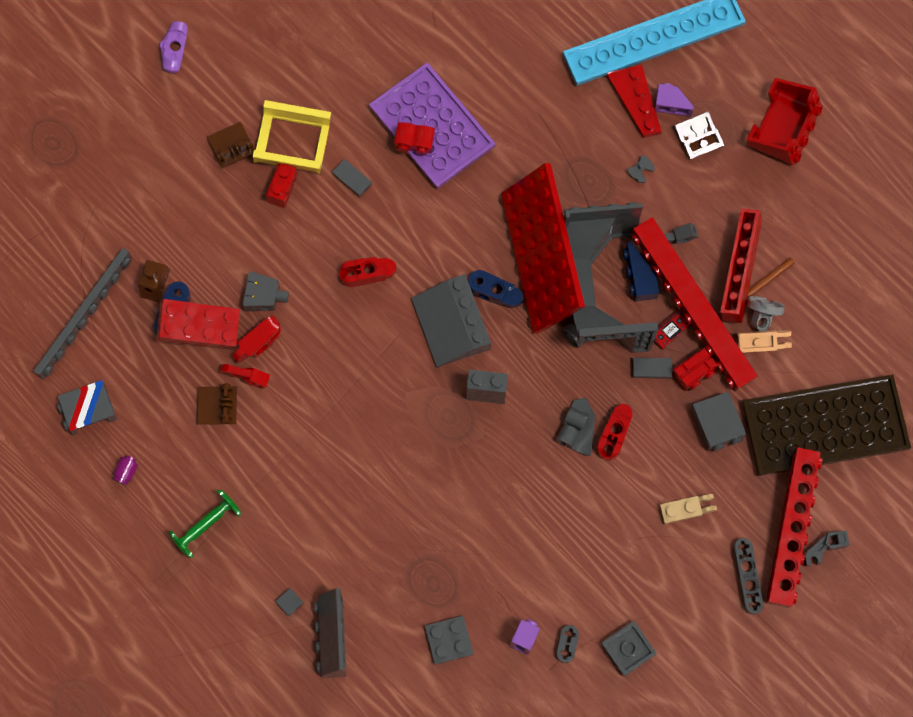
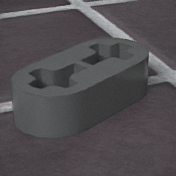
[556,625,579,664]

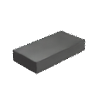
[332,159,372,197]
[633,358,672,379]

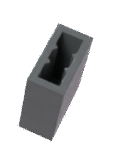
[466,369,508,404]
[691,391,746,452]

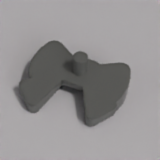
[627,155,655,183]

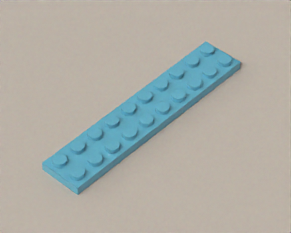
[563,0,746,86]

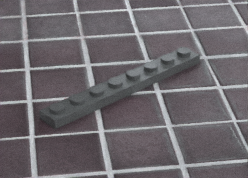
[34,248,132,380]

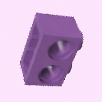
[510,619,540,655]

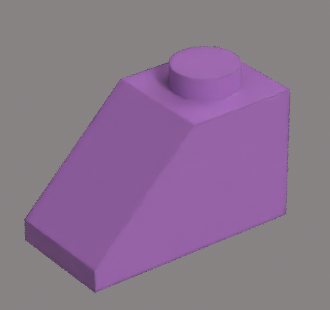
[655,83,693,117]

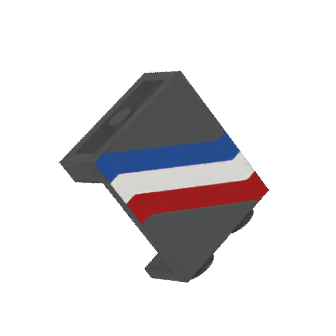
[57,380,117,436]

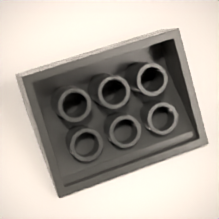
[411,274,491,368]
[315,588,346,678]

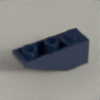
[623,242,659,302]

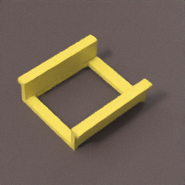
[253,100,331,174]

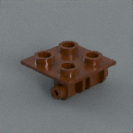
[207,122,255,168]
[197,383,237,425]

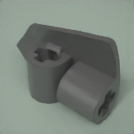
[556,398,596,456]

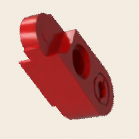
[339,257,397,287]
[232,316,281,363]
[597,404,633,461]

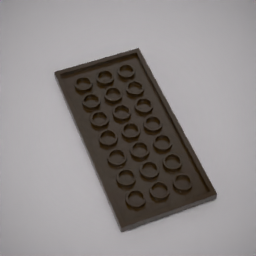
[742,375,911,476]

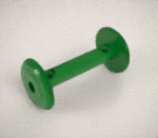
[169,490,241,558]

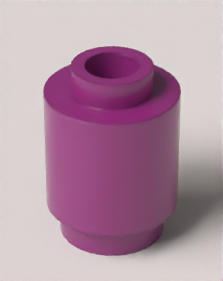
[113,455,138,485]

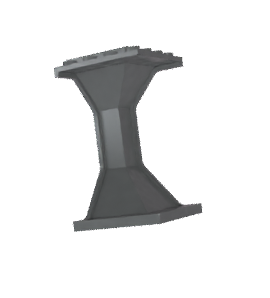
[563,202,658,353]

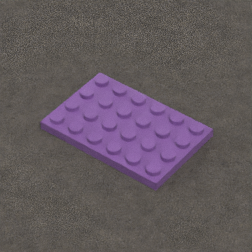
[369,62,496,189]

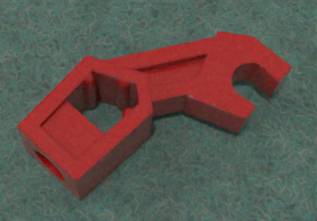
[219,364,270,389]

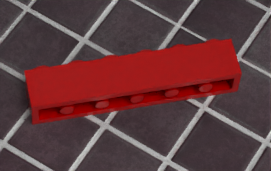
[720,208,763,323]

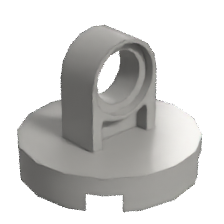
[746,296,785,331]

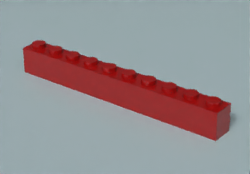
[631,217,758,391]

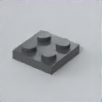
[425,616,474,665]
[601,621,657,677]

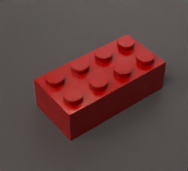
[156,299,240,350]

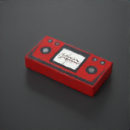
[654,310,690,350]

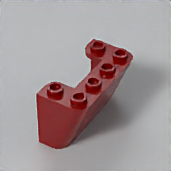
[746,78,823,166]

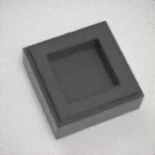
[276,588,304,617]

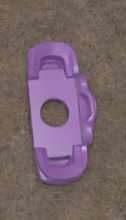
[159,21,187,73]

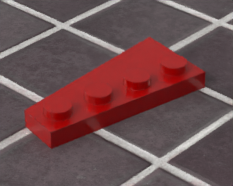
[606,65,662,138]

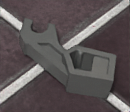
[664,223,699,244]
[804,531,849,566]

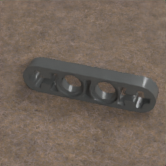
[733,538,763,615]

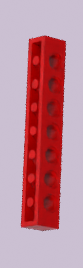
[766,447,822,608]

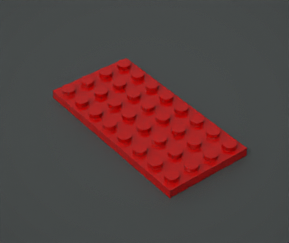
[501,163,585,334]

